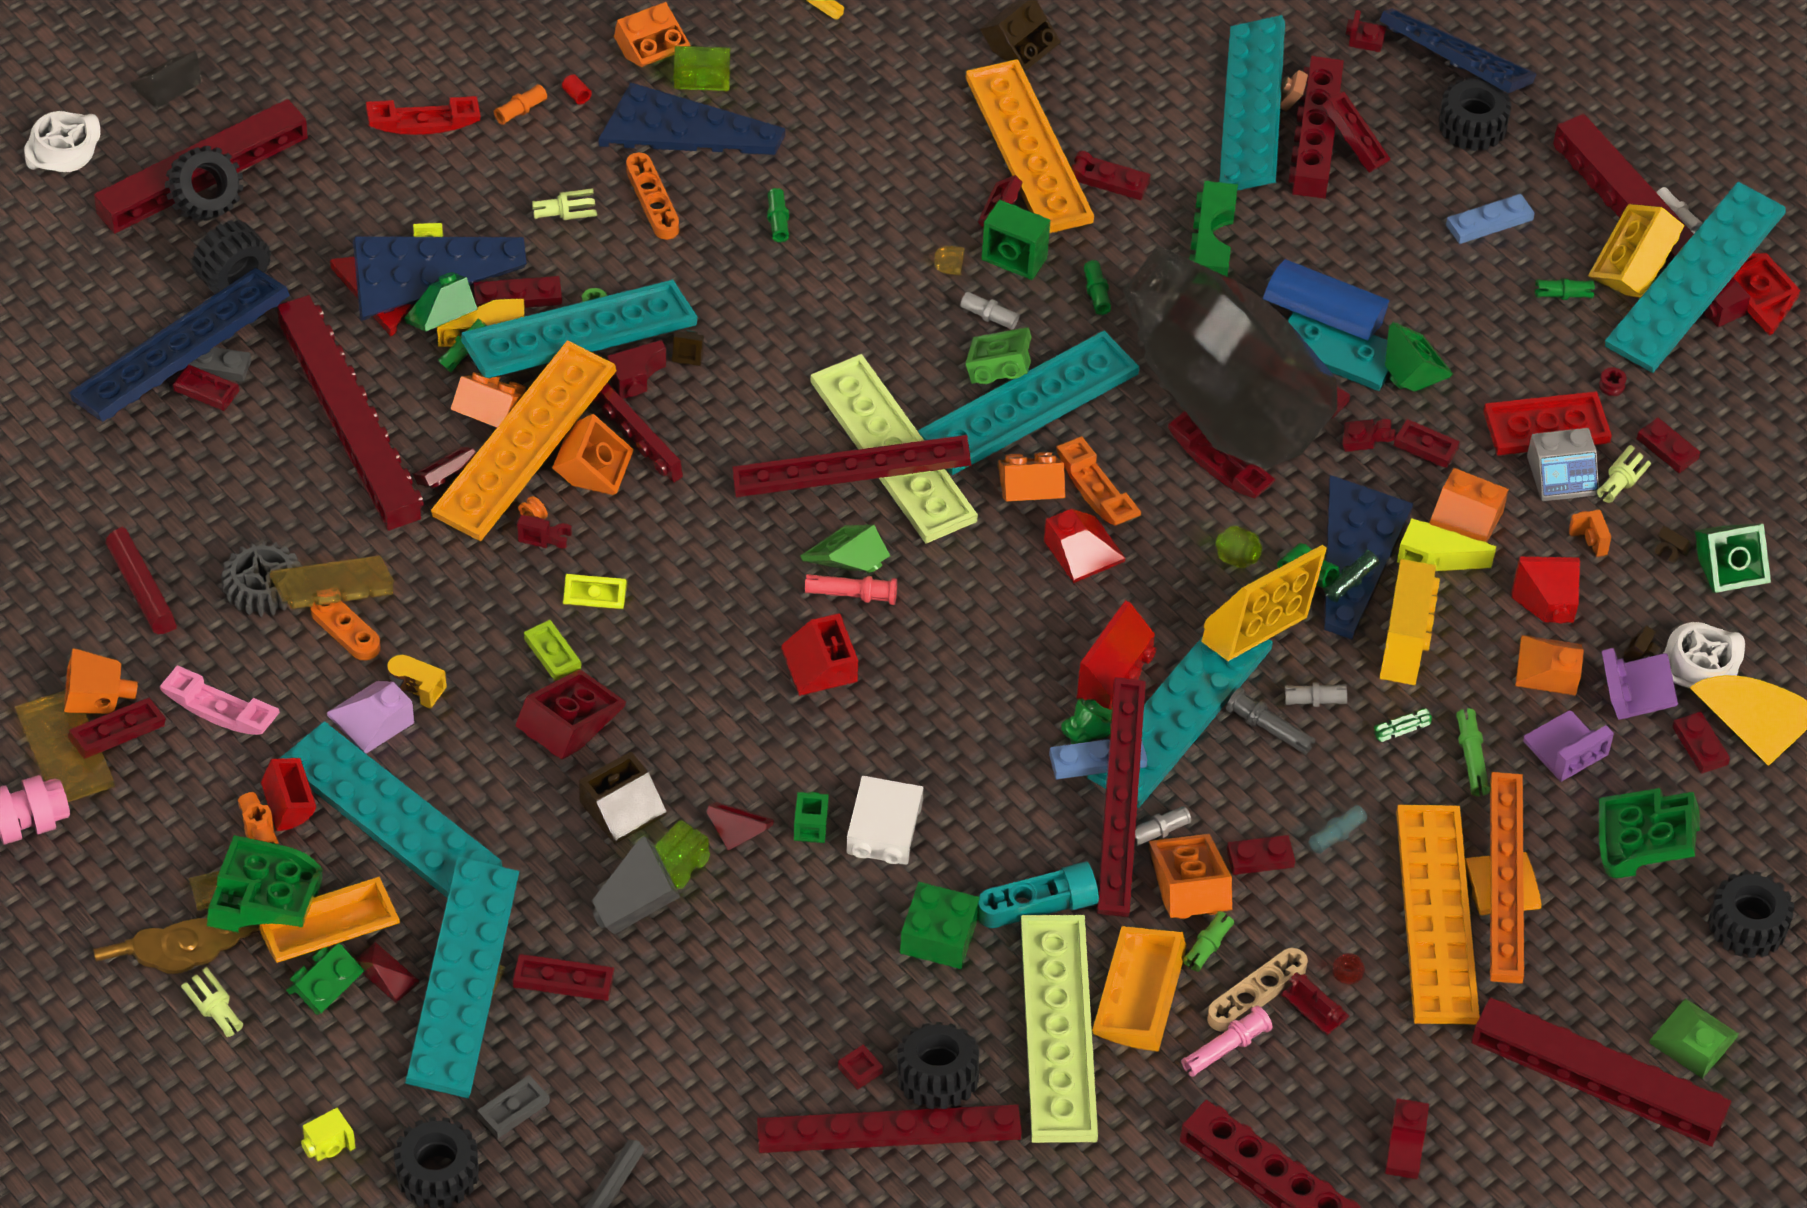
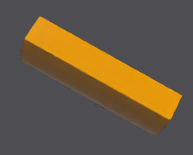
[259,877,400,963]
[1092,926,1187,1052]

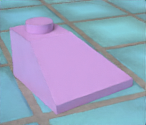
[327,681,414,753]

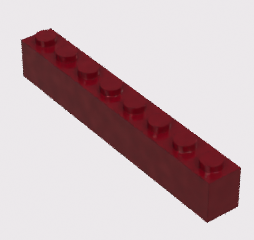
[94,99,308,234]
[1471,997,1732,1147]

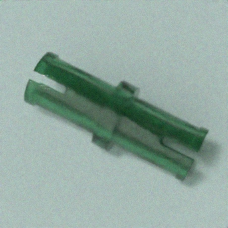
[1323,550,1380,603]

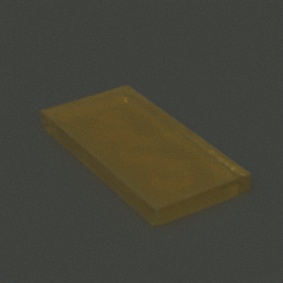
[15,690,115,802]

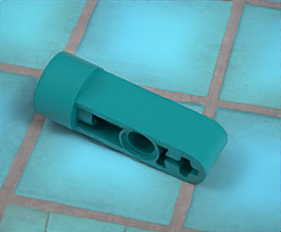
[978,861,1099,928]

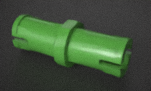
[1183,911,1234,972]

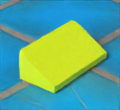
[563,574,627,609]

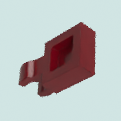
[1342,419,1395,452]
[517,514,572,549]

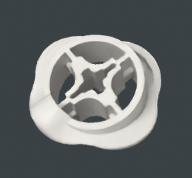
[24,111,100,172]
[1663,622,1745,688]

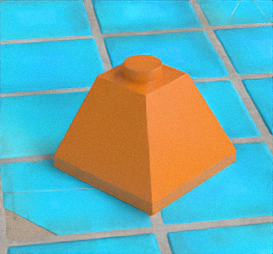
[1515,635,1584,696]

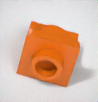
[1569,510,1611,557]

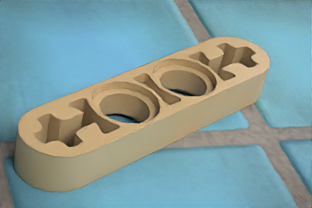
[1207,948,1308,1032]

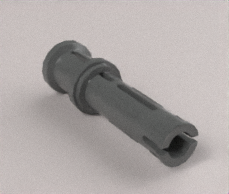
[1226,687,1315,755]

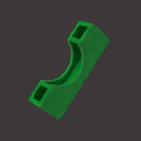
[1188,181,1238,287]

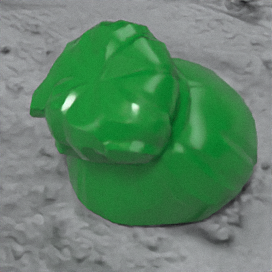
[1061,698,1111,744]

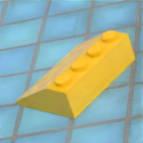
[1201,545,1327,661]

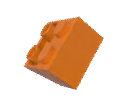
[614,2,691,67]
[451,372,526,427]
[998,452,1065,501]

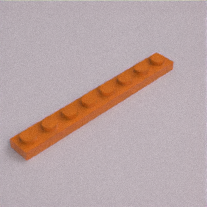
[1490,772,1524,984]

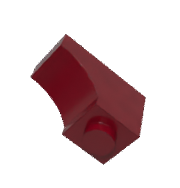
[607,340,666,399]
[1385,1098,1429,1180]

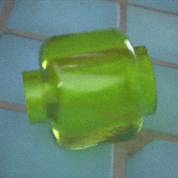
[1216,526,1262,569]

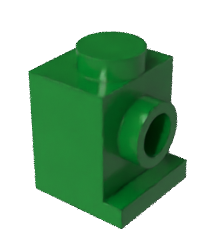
[794,792,829,843]

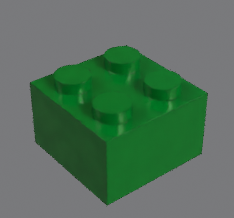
[981,200,1051,280]
[900,882,980,969]

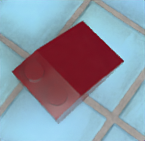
[515,669,626,759]

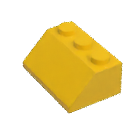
[1588,204,1685,298]

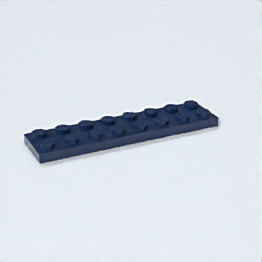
[69,268,290,422]

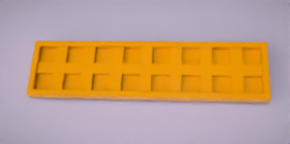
[1396,805,1480,1024]

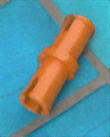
[493,84,547,125]

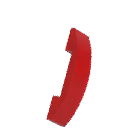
[366,96,481,135]

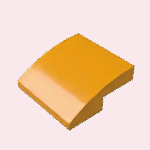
[1465,852,1542,915]

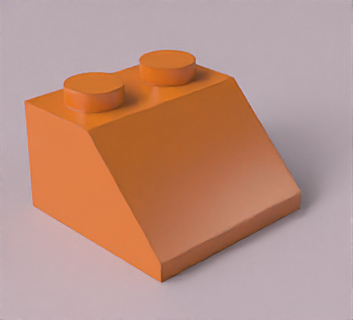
[552,414,634,495]
[1429,468,1509,543]

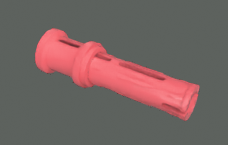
[805,574,897,605]

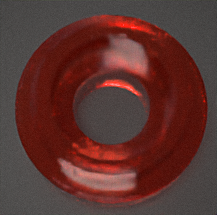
[1332,953,1365,984]

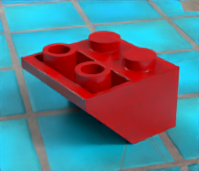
[781,613,858,696]

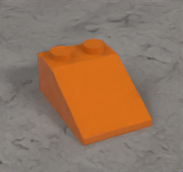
[1148,834,1232,919]

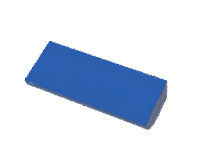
[1263,259,1390,341]

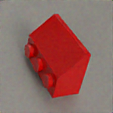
[1077,600,1156,710]

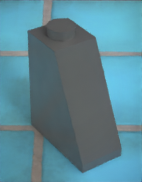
[592,836,680,934]

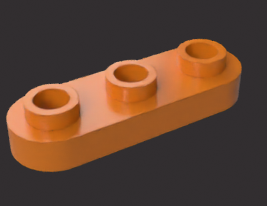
[310,593,381,661]

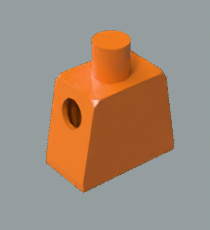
[64,648,138,714]

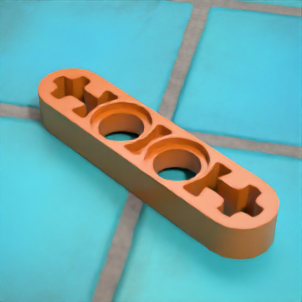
[626,152,679,240]

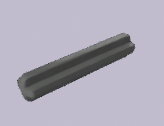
[585,1139,645,1208]

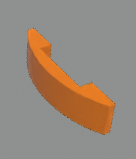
[1056,436,1141,526]

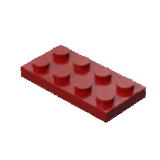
[1483,391,1612,456]

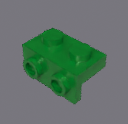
[286,943,365,1015]

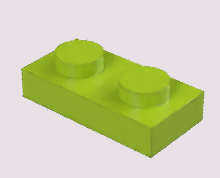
[524,620,581,681]

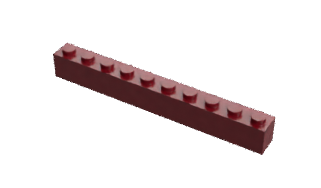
[1553,113,1751,327]
[277,295,424,531]

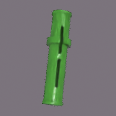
[1456,708,1490,797]

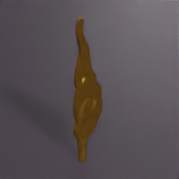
[93,918,260,974]

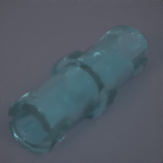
[1309,805,1367,854]

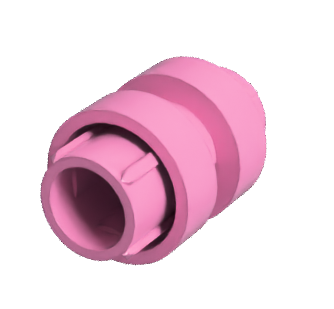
[0,775,70,845]

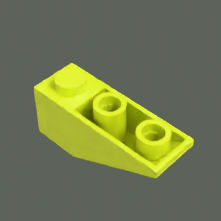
[1397,518,1497,571]

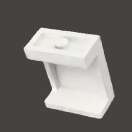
[846,776,923,865]

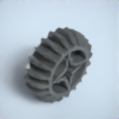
[221,541,304,617]

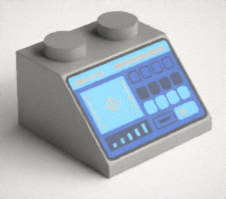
[1527,428,1599,502]

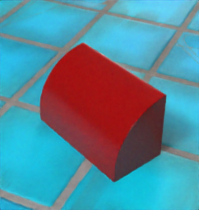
[261,758,316,831]

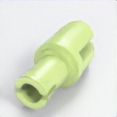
[532,188,597,220]
[1597,445,1651,503]
[181,967,243,1037]

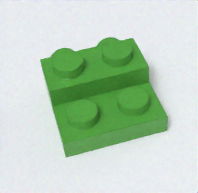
[966,327,1031,384]

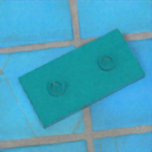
[1274,312,1390,391]

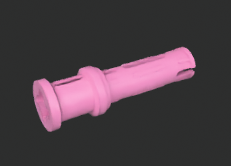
[1181,1005,1273,1077]

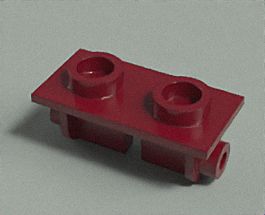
[1281,972,1350,1035]

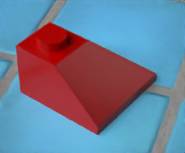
[1044,509,1125,583]
[1511,556,1580,624]

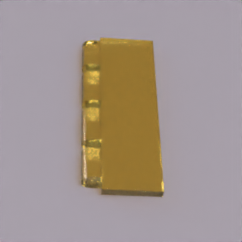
[270,556,394,609]

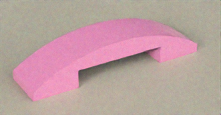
[160,665,280,735]

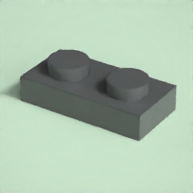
[189,347,251,382]
[477,1075,550,1139]

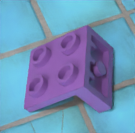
[1602,648,1678,720]
[1523,710,1614,782]

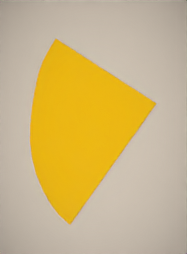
[1689,675,1807,766]

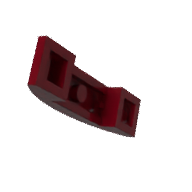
[1168,408,1275,499]

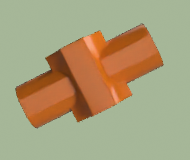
[238,792,278,844]

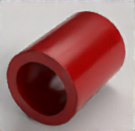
[562,74,592,105]

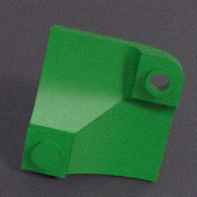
[1599,788,1700,878]
[207,835,323,932]

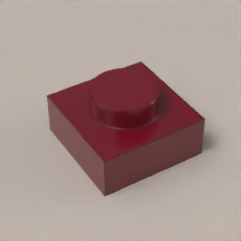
[838,1044,884,1090]

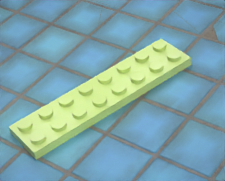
[810,354,978,544]
[1021,915,1098,1143]

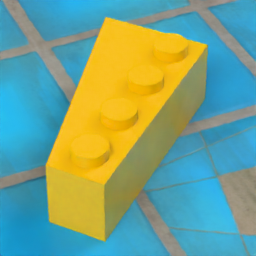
[1380,559,1440,686]

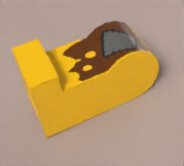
[387,655,447,709]

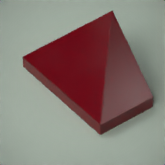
[707,802,774,851]
[355,942,420,1002]

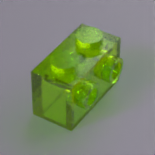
[674,46,730,91]

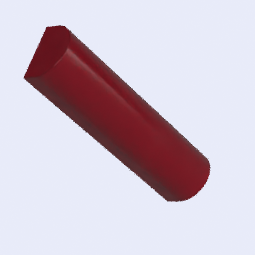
[106,526,177,634]

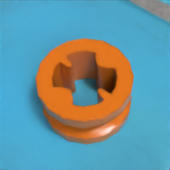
[518,496,548,520]

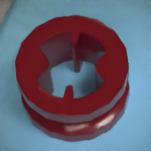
[1599,367,1627,396]

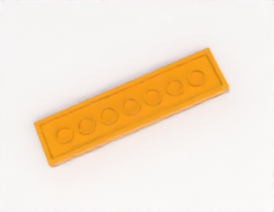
[966,59,1094,233]
[431,340,617,542]

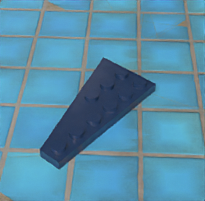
[1380,8,1537,93]
[599,83,785,155]
[353,237,527,321]
[1324,475,1413,640]

